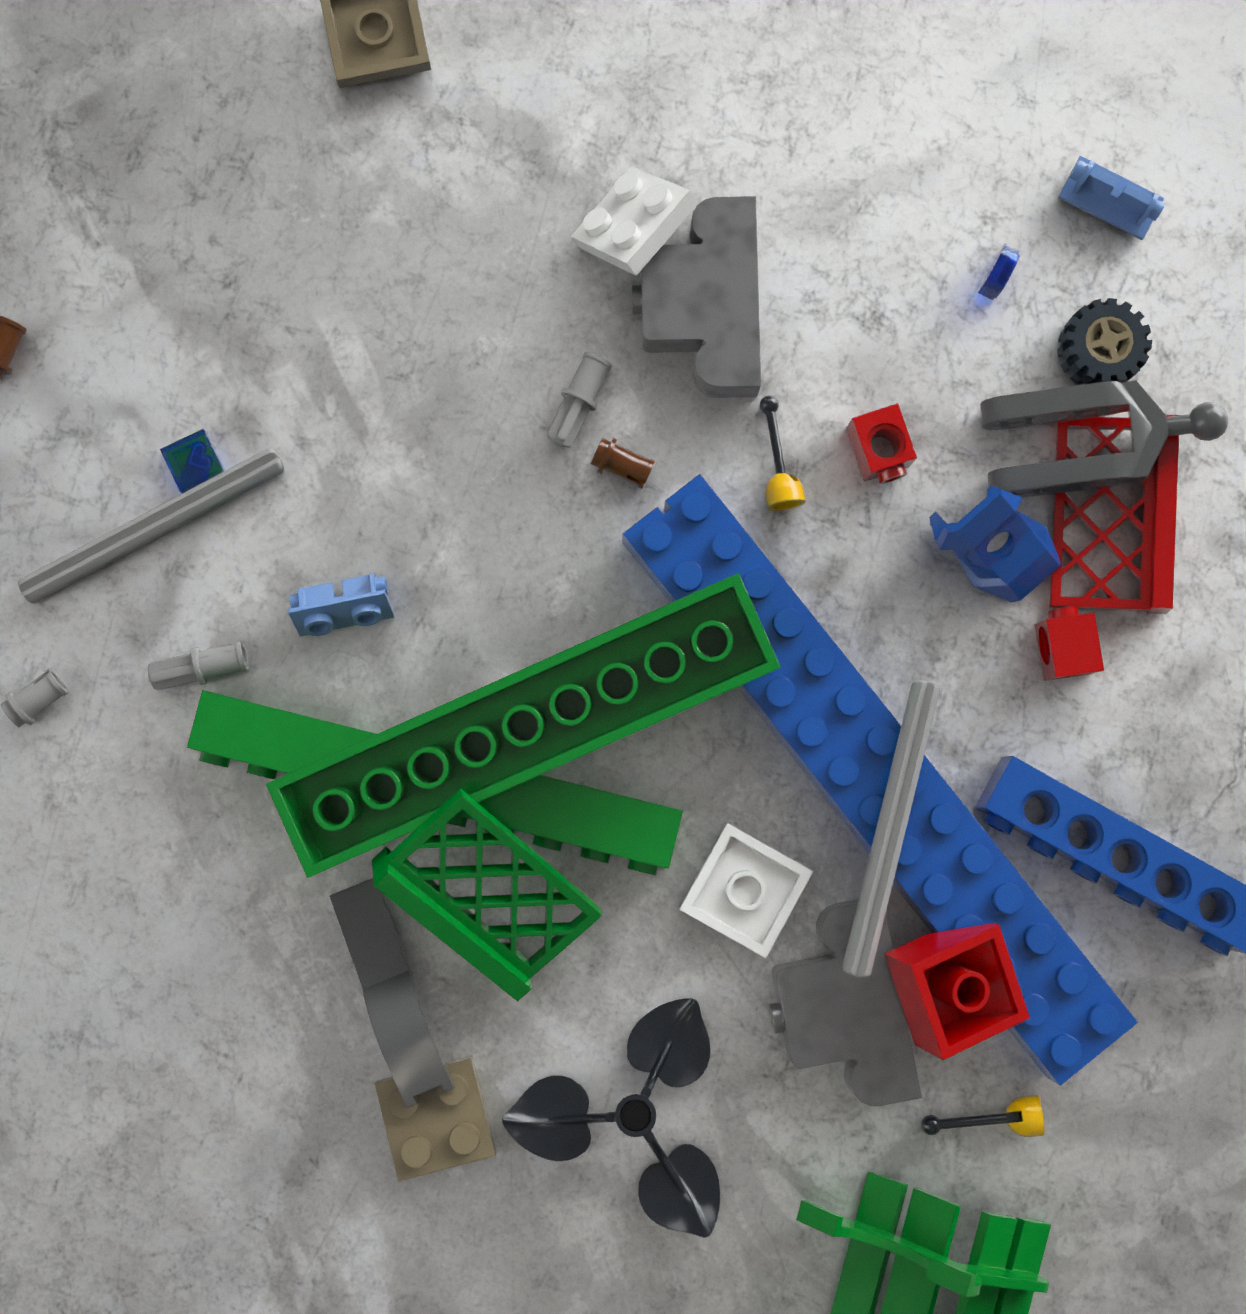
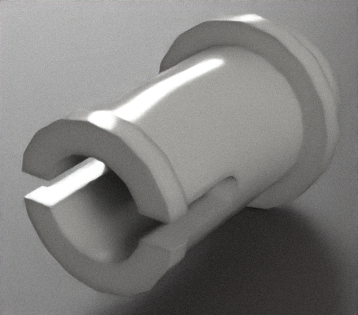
[1,668,69,727]

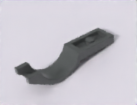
[329,878,455,1108]

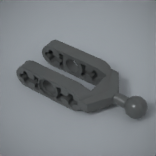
[980,380,1228,498]

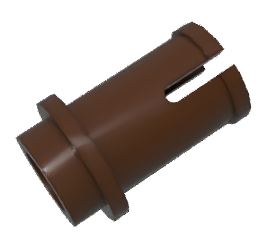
[0,316,27,381]
[590,437,655,489]

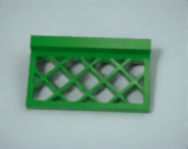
[372,789,602,1002]

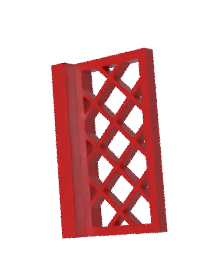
[1049,415,1179,614]

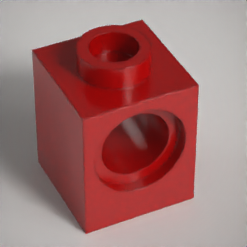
[846,403,917,484]
[1034,606,1104,681]

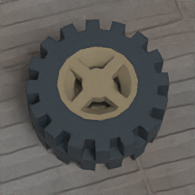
[1057,298,1152,384]

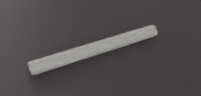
[18,448,284,603]
[842,680,940,978]

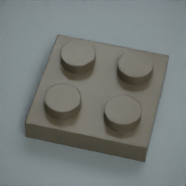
[320,0,431,88]
[375,1056,496,1182]

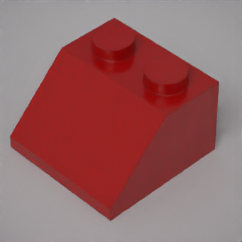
[884,923,1030,1060]

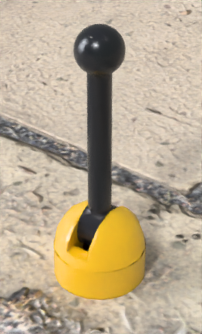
[760,395,806,511]
[921,1095,1045,1137]

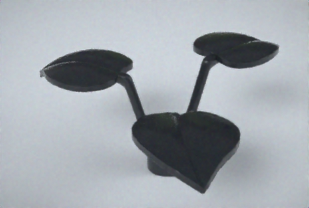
[502,998,720,1238]

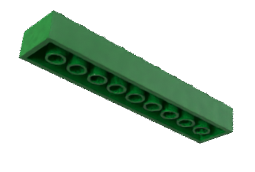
[266,573,781,878]

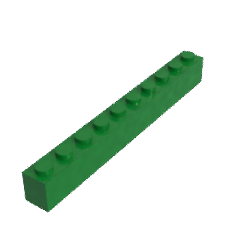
[187,690,683,875]

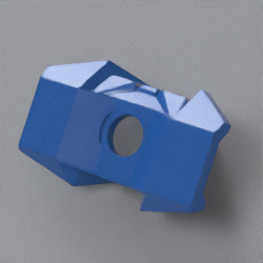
[929,486,1061,603]

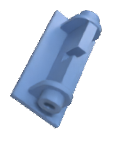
[1058,156,1165,240]
[288,573,394,636]

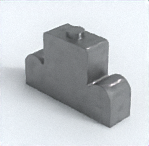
[632,196,761,398]
[769,899,922,1106]

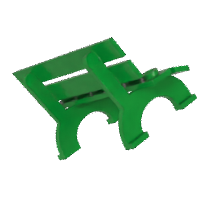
[796,1172,1051,1314]

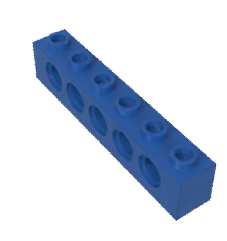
[975,756,1246,956]

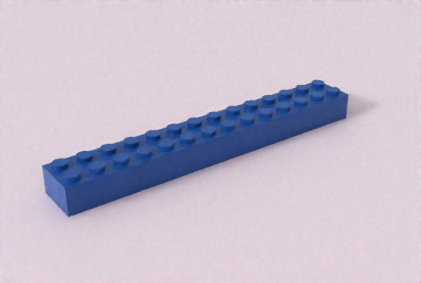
[622,474,1138,1086]

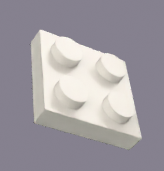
[571,166,699,276]
[679,823,814,958]

